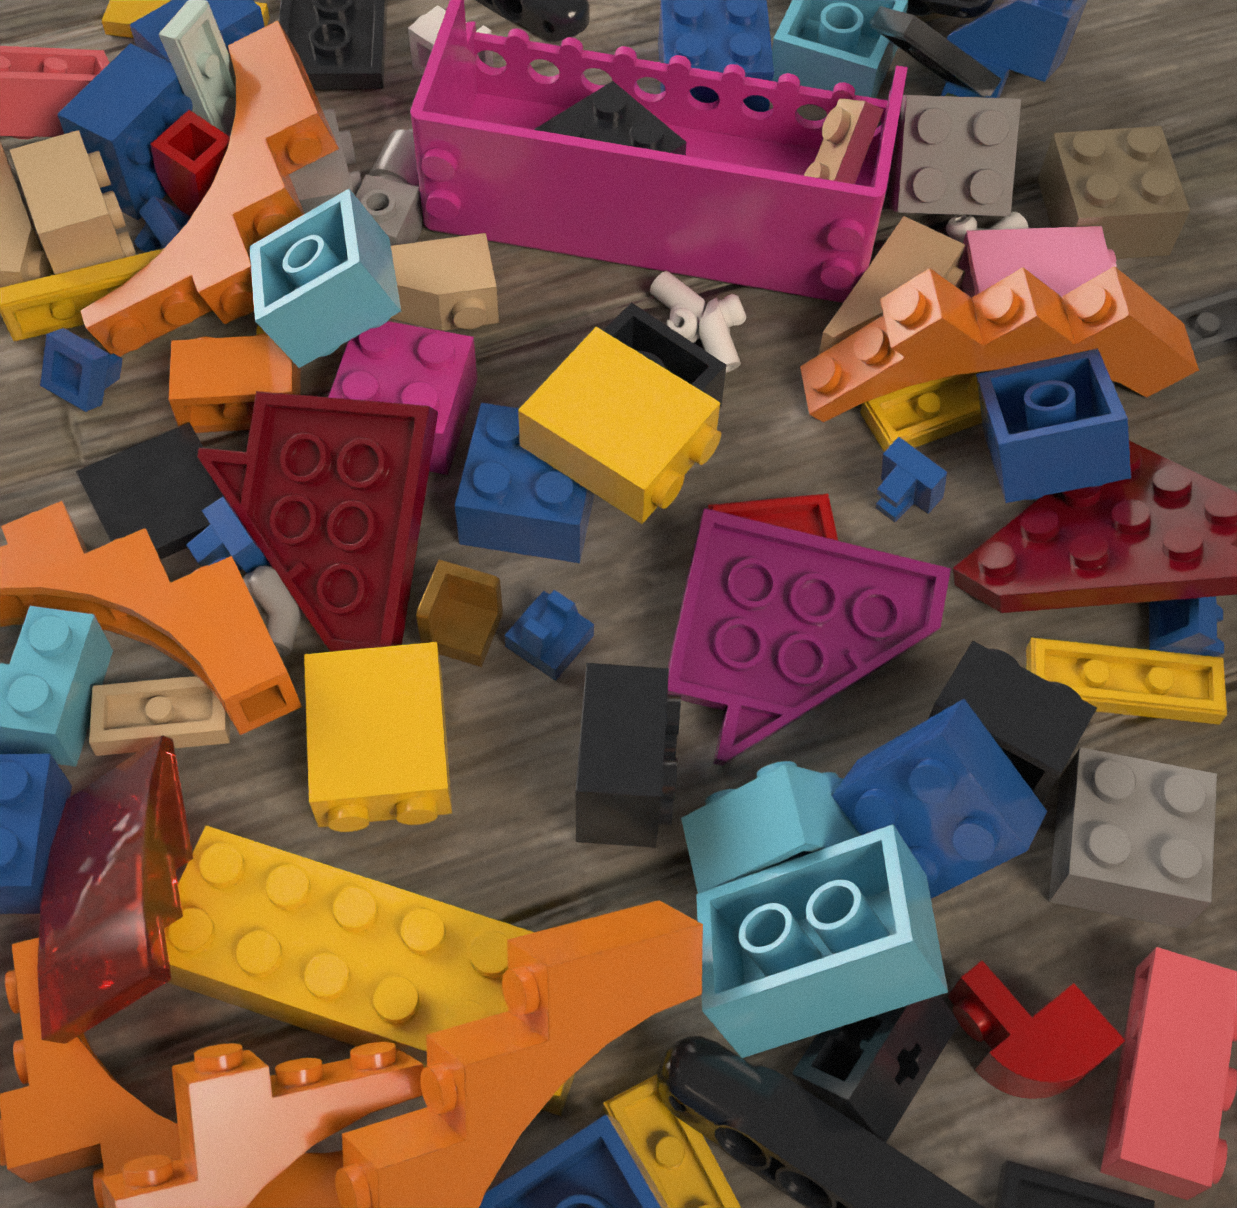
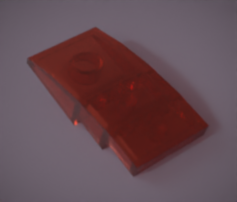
[37,735,193,1044]

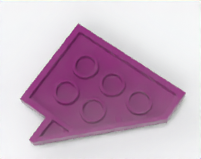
[667,508,951,766]

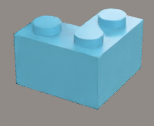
[0,606,113,767]
[681,761,861,893]

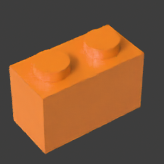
[169,333,301,433]

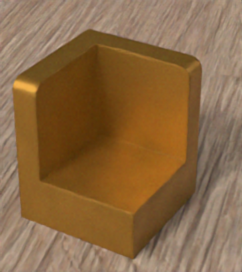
[416,560,503,667]

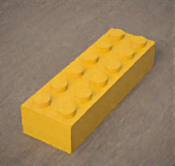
[144,826,575,1116]

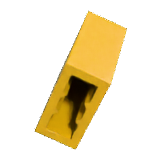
[518,327,721,524]
[304,642,452,832]

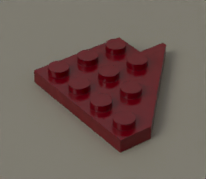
[197,391,438,652]
[952,440,1237,613]

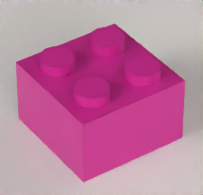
[329,321,478,475]

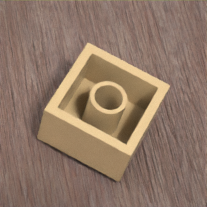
[10,130,136,274]

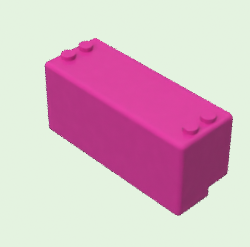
[410,0,908,303]

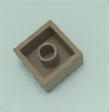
[1038,126,1190,259]

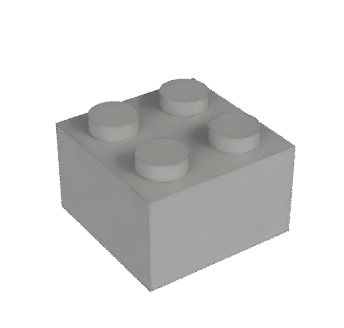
[888,95,1021,216]
[1049,747,1217,929]

